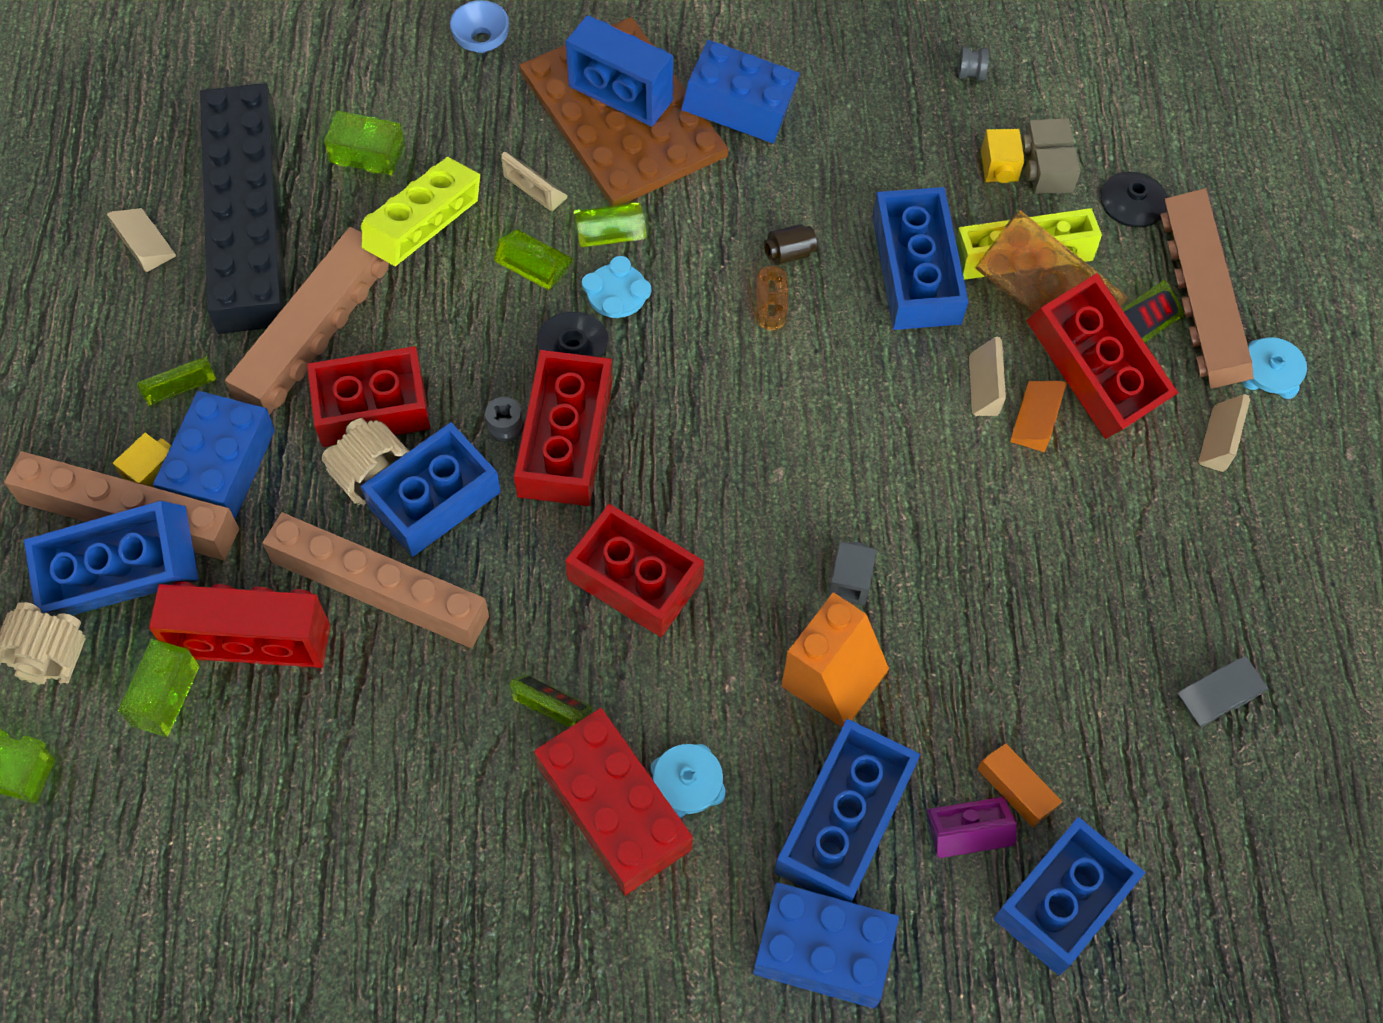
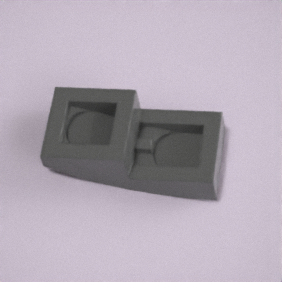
[1178,656,1269,728]

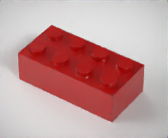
[1026,273,1178,439]
[514,350,613,507]
[149,581,331,668]
[534,708,693,896]

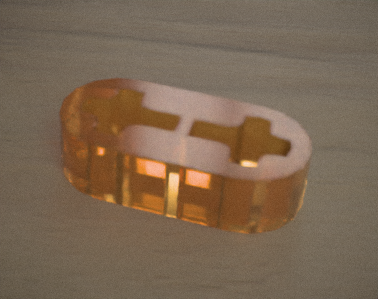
[756,266,788,331]

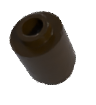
[764,224,817,265]

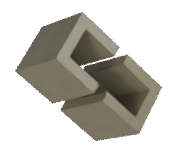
[1021,118,1081,194]

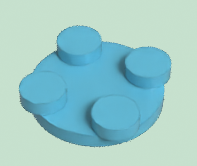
[582,256,651,318]
[1242,337,1307,399]
[651,744,726,818]

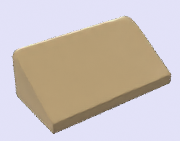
[501,152,568,211]
[107,208,176,273]
[969,337,1006,416]
[1198,394,1250,472]

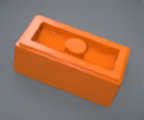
[1010,381,1067,453]
[977,743,1063,828]

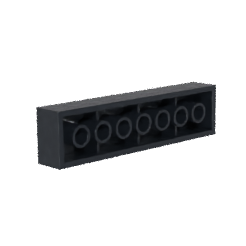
[200,83,287,334]

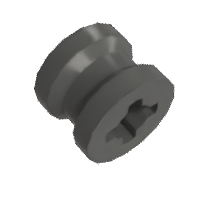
[958,46,989,81]
[485,397,523,442]

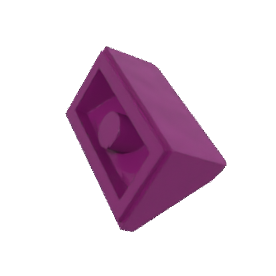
[927,797,1017,858]

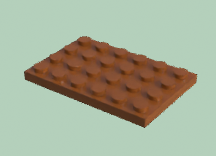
[519,17,728,209]

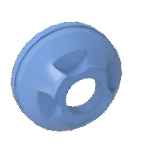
[450,0,509,53]

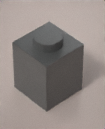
[828,542,877,605]

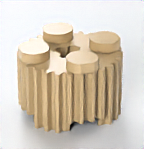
[322,418,409,506]
[0,602,86,685]

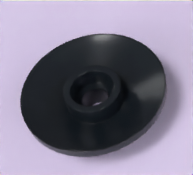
[1101,172,1168,228]
[537,312,608,357]

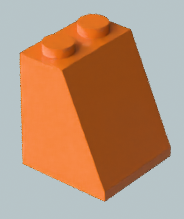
[782,592,889,727]

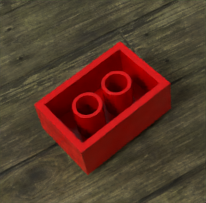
[307,346,431,447]
[565,504,704,638]

